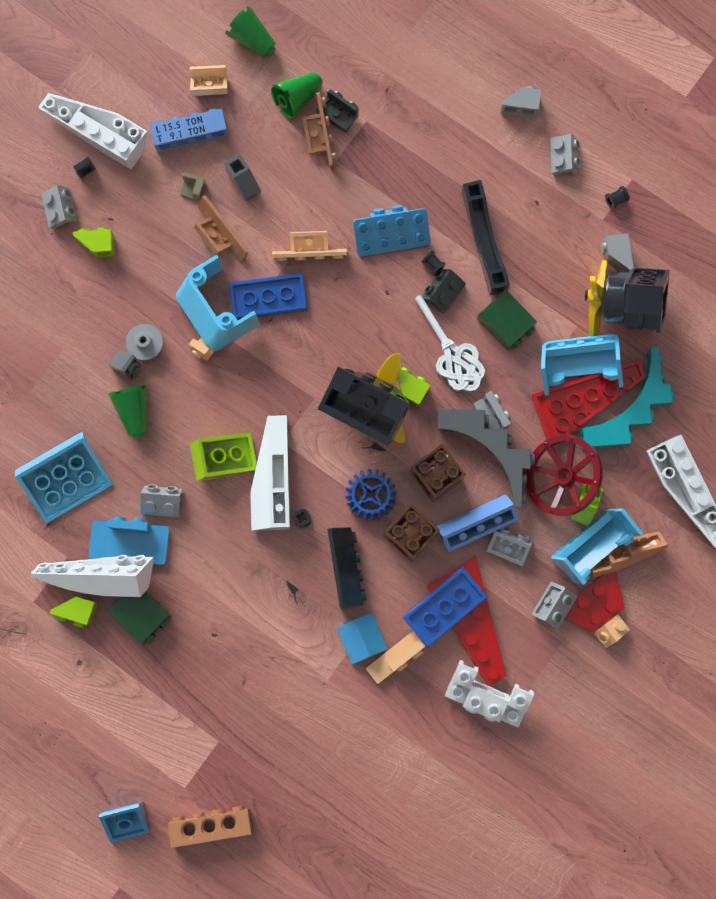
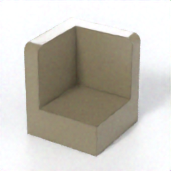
[180,173,207,201]

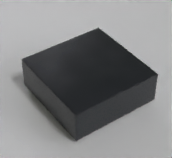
[73,157,96,178]

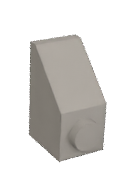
[500,86,541,117]
[601,234,634,272]

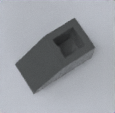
[224,154,261,201]
[109,349,141,381]

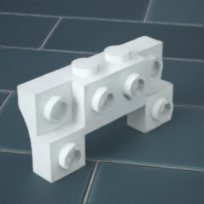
[445,660,534,728]

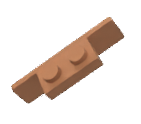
[302,92,337,169]
[194,196,249,263]

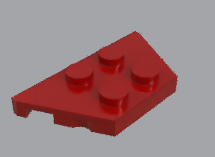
[565,571,625,633]

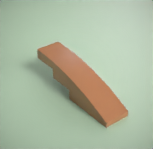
[590,531,668,578]

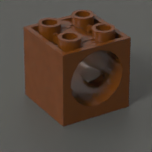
[410,444,466,503]
[384,504,440,562]

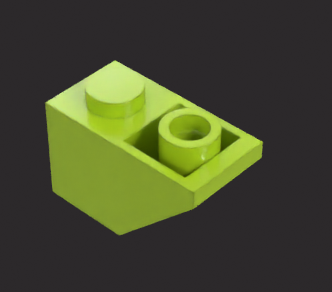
[73,227,115,258]
[397,367,430,408]
[571,484,603,527]
[50,597,98,628]

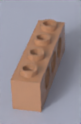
[168,805,253,848]

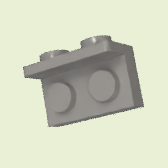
[486,526,532,566]
[531,582,577,629]

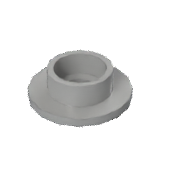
[126,324,163,361]

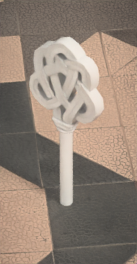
[415,295,485,393]

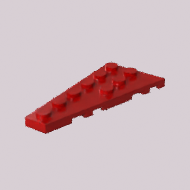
[531,359,646,447]
[426,556,506,687]

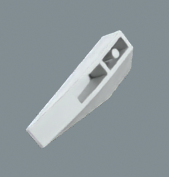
[38,93,148,170]
[251,415,290,531]
[646,435,716,548]
[31,555,153,597]

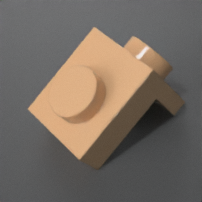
[189,338,214,361]
[594,614,630,648]

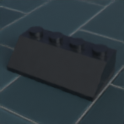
[327,527,367,609]

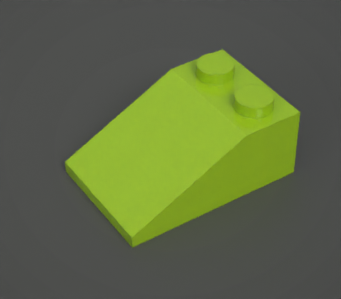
[190,432,257,481]

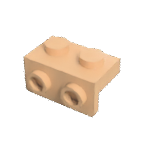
[190,65,228,96]

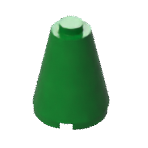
[225,6,276,57]
[271,72,323,118]
[108,385,147,439]

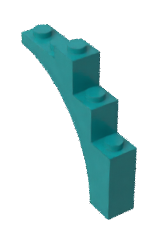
[580,347,675,450]

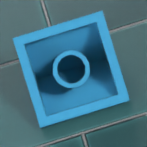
[337,613,388,664]
[99,801,150,843]

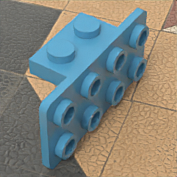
[353,205,431,256]
[89,517,170,565]

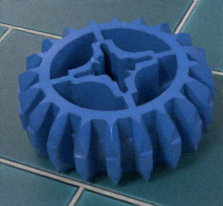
[345,469,397,521]

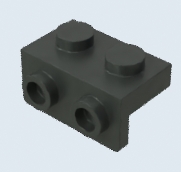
[316,89,359,133]
[422,269,466,313]

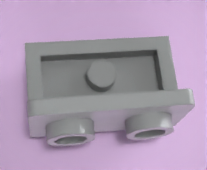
[550,134,581,175]
[41,185,78,229]
[474,390,511,429]
[140,484,182,518]

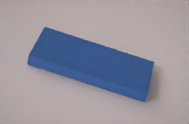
[229,273,308,320]
[402,567,488,648]

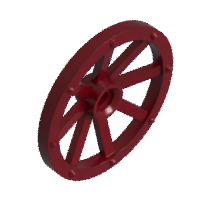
[525,435,603,516]

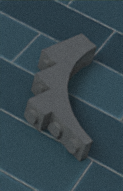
[438,409,535,508]

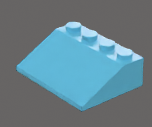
[15,432,113,524]

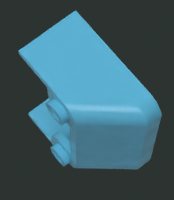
[176,255,260,351]
[541,334,623,396]
[551,509,644,585]

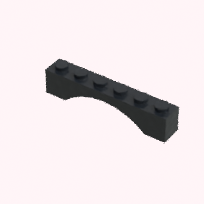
[461,180,510,296]

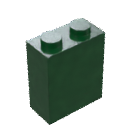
[477,290,537,351]
[108,591,171,644]

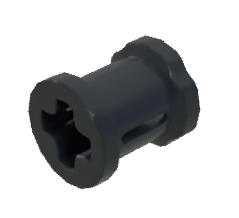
[605,186,630,209]
[421,251,446,276]
[293,509,311,528]

